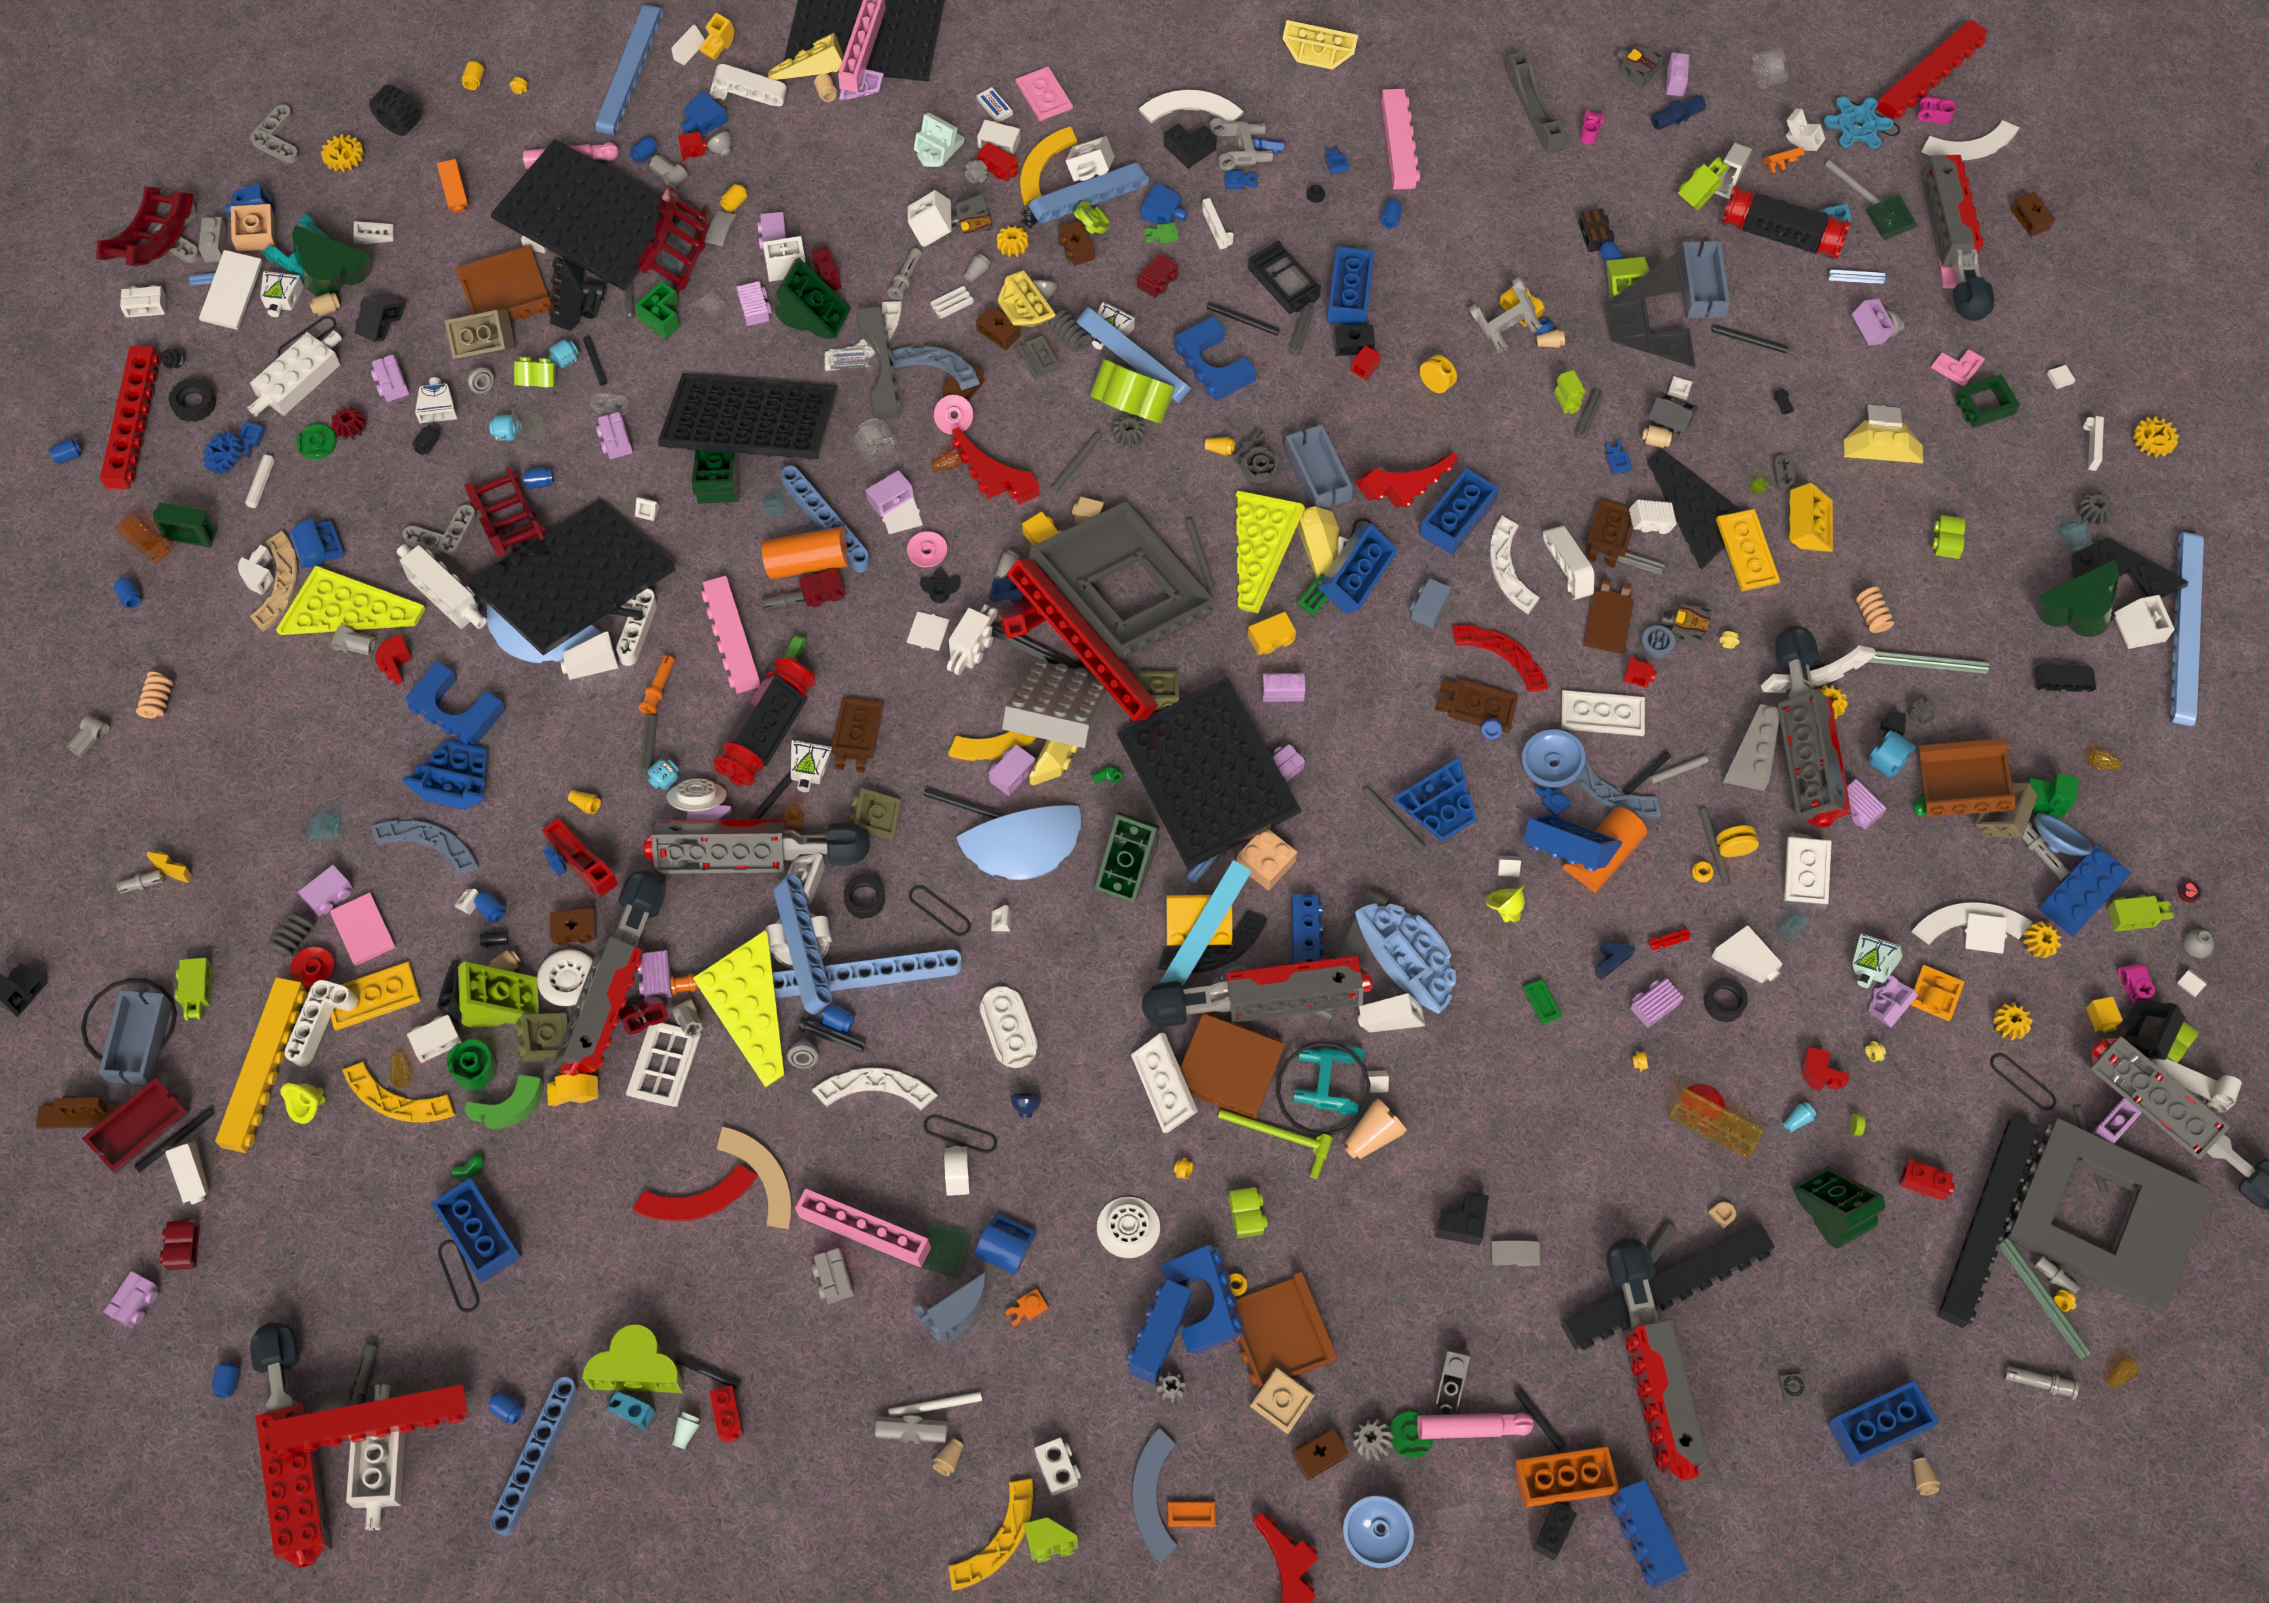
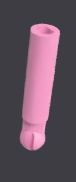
[523,142,619,169]
[1417,1412,1534,1439]

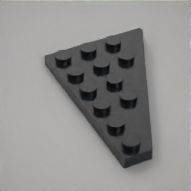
[1647,448,1742,569]

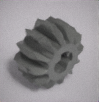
[1112,414,1146,449]
[2078,491,2114,526]

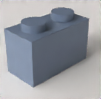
[1410,578,1452,628]

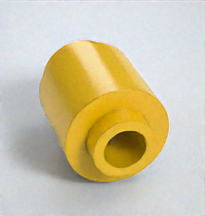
[462,61,485,90]
[720,184,747,212]

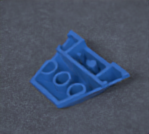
[402,740,488,810]
[1392,757,1477,842]

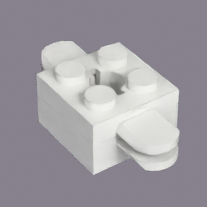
[1066,136,1115,181]
[947,604,997,675]

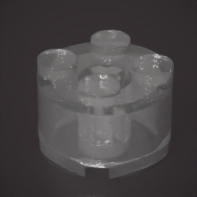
[1751,47,1789,90]
[851,418,897,464]

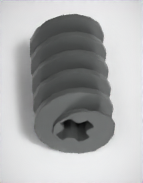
[1050,310,1091,352]
[266,910,314,958]

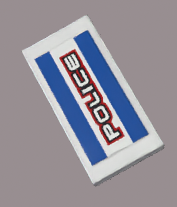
[977,87,1013,123]

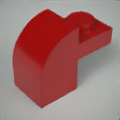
[375,634,412,685]
[1801,1047,1849,1091]

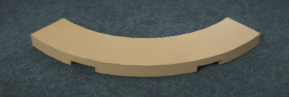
[250,530,298,632]
[717,1127,792,1229]

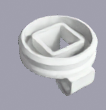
[765,913,832,969]

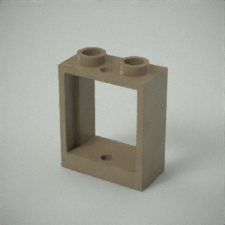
[1975,783,2038,838]

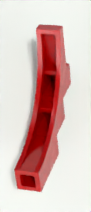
[1253,1513,1319,1603]

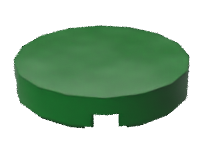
[296,424,337,460]
[1389,1410,1435,1458]

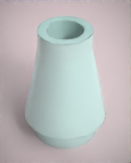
[672,1412,700,1449]

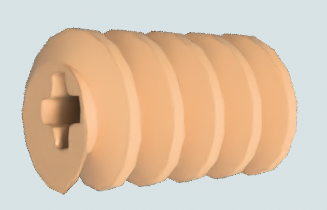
[1856,587,1895,633]
[136,672,173,719]

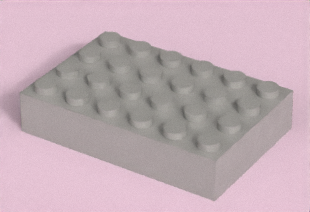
[1002,659,1110,748]

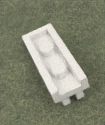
[1202,198,1233,250]
[2083,416,2104,471]

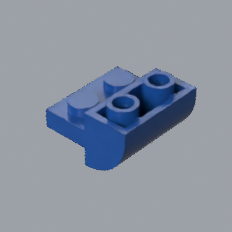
[290,519,344,568]
[975,1213,1037,1275]

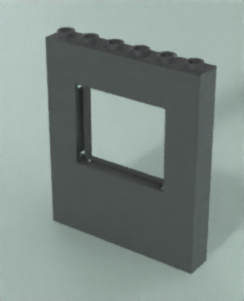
[1028,501,1215,660]
[2004,1118,2212,1314]

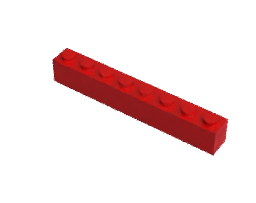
[1876,19,1988,121]
[268,1384,469,1457]

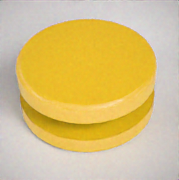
[1420,355,1457,394]
[1716,825,1759,857]

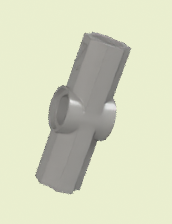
[875,1415,948,1444]

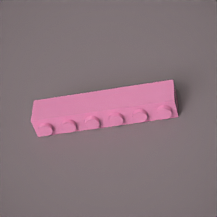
[838,0,886,92]
[1381,89,1420,189]
[701,576,760,694]
[795,1188,931,1268]

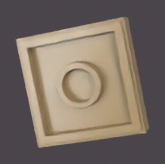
[1249,1368,1315,1434]

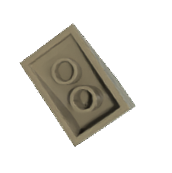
[445,310,516,359]

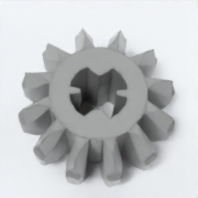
[1353,1419,1393,1461]

